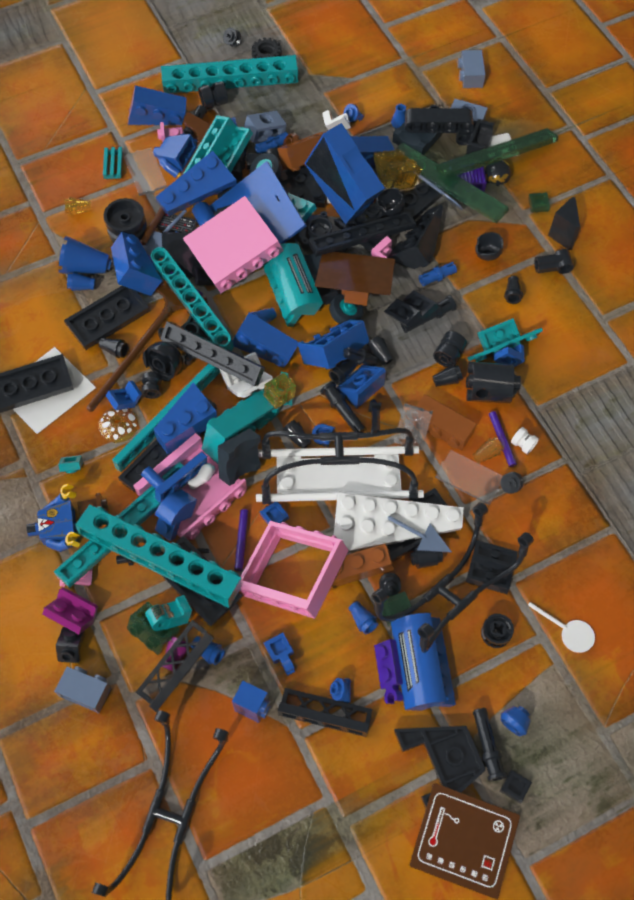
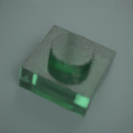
[528,193,550,213]

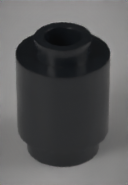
[410,547,443,569]

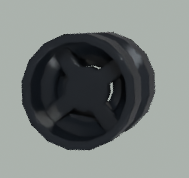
[141,372,162,399]

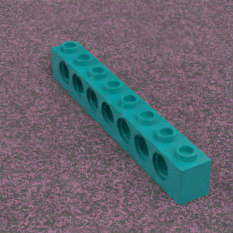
[161,55,298,94]
[75,504,242,608]

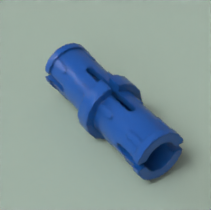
[255,132,288,153]
[419,262,457,287]

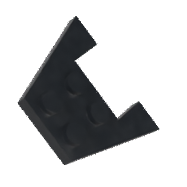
[394,726,486,809]

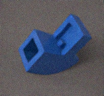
[155,489,197,541]

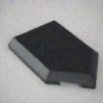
[162,232,201,280]

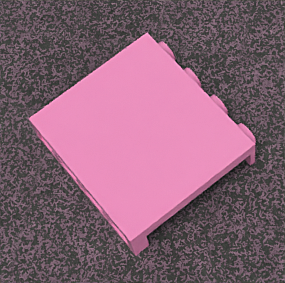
[183,196,283,293]
[133,433,247,540]

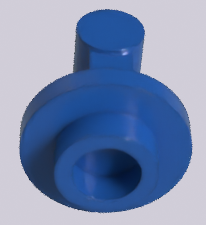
[344,104,364,122]
[330,678,351,703]

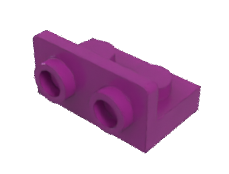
[42,587,98,634]

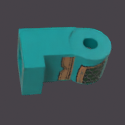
[145,595,192,631]

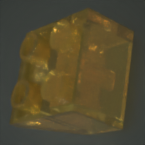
[374,149,422,190]

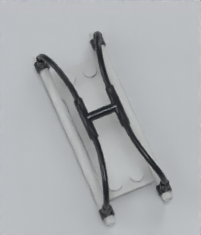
[256,428,424,504]

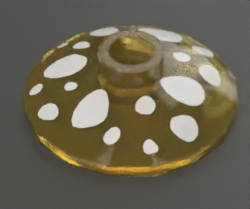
[99,408,138,443]

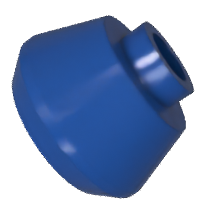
[501,706,531,736]

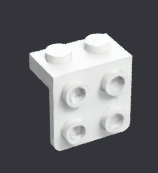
[220,352,274,398]

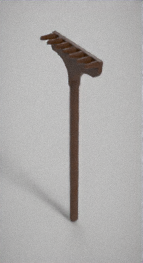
[140,112,211,246]
[87,273,209,412]

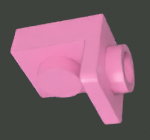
[157,122,183,143]
[371,236,392,258]

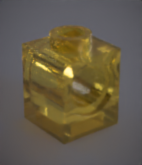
[263,373,296,409]

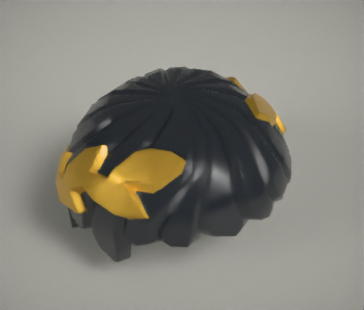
[484,159,512,186]

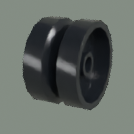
[103,198,147,243]

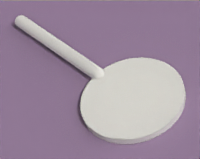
[528,603,595,653]

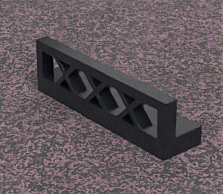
[136,619,214,712]
[278,688,373,737]

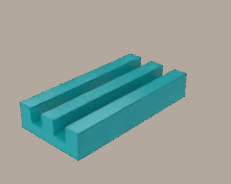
[103,147,123,179]

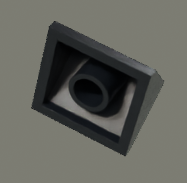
[548,197,580,250]

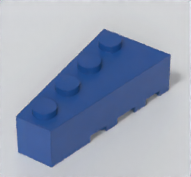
[155,151,236,216]

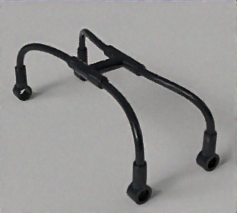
[372,502,534,653]
[92,710,229,900]

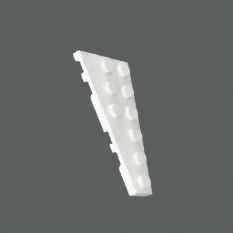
[333,493,463,552]

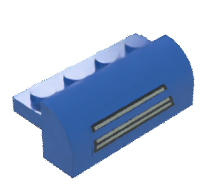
[391,613,456,711]

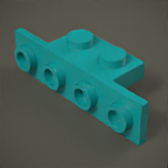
[467,318,543,362]

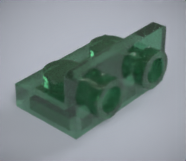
[127,602,180,655]

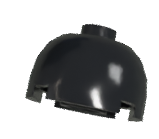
[143,341,183,381]

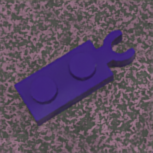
[374,639,403,704]

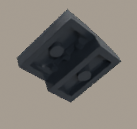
[384,290,439,327]
[466,540,518,594]

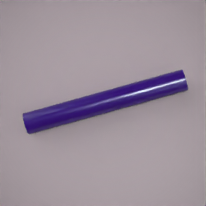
[489,411,517,467]
[234,509,248,571]

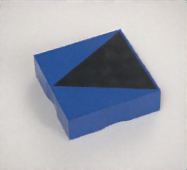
[304,123,385,224]

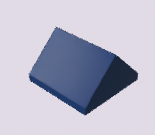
[336,365,386,409]

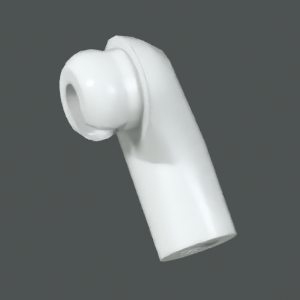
[188,463,215,490]

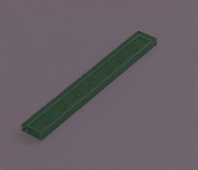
[436,128,558,179]
[393,142,509,224]

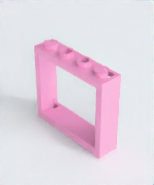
[239,521,349,619]

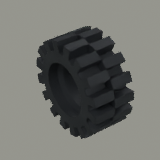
[252,37,282,59]

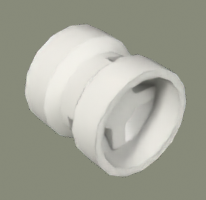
[511,427,539,455]

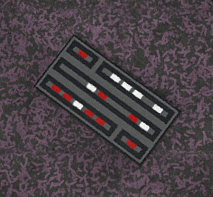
[157,213,198,234]

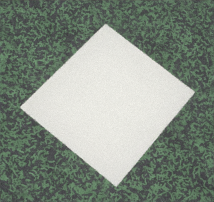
[13,347,96,434]

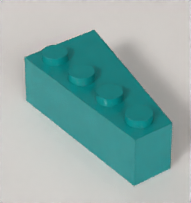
[201,388,282,464]

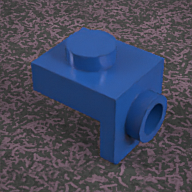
[106,381,142,410]

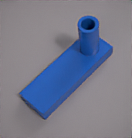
[141,452,207,504]

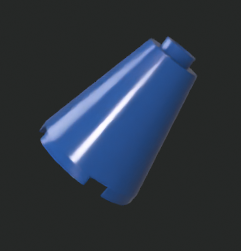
[58,236,112,274]

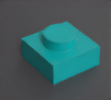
[58,455,83,473]

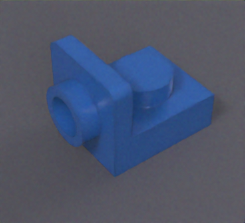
[494,344,525,367]

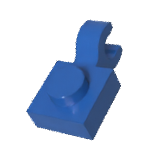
[264,633,295,676]

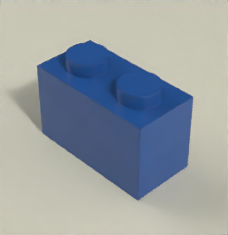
[232,681,271,723]

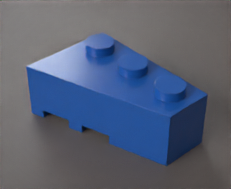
[128,85,187,125]
[351,136,395,169]
[111,232,162,296]
[232,312,299,368]
[297,319,369,369]
[154,382,217,454]

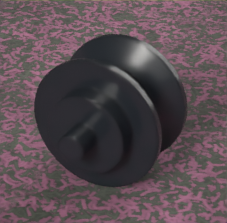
[223,28,241,47]
[501,472,524,494]
[379,573,401,597]

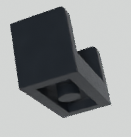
[465,119,495,163]

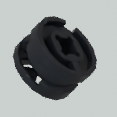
[481,614,514,648]

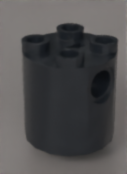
[466,362,521,403]

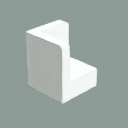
[322,110,351,130]

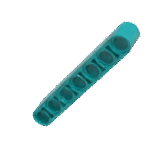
[151,247,234,351]

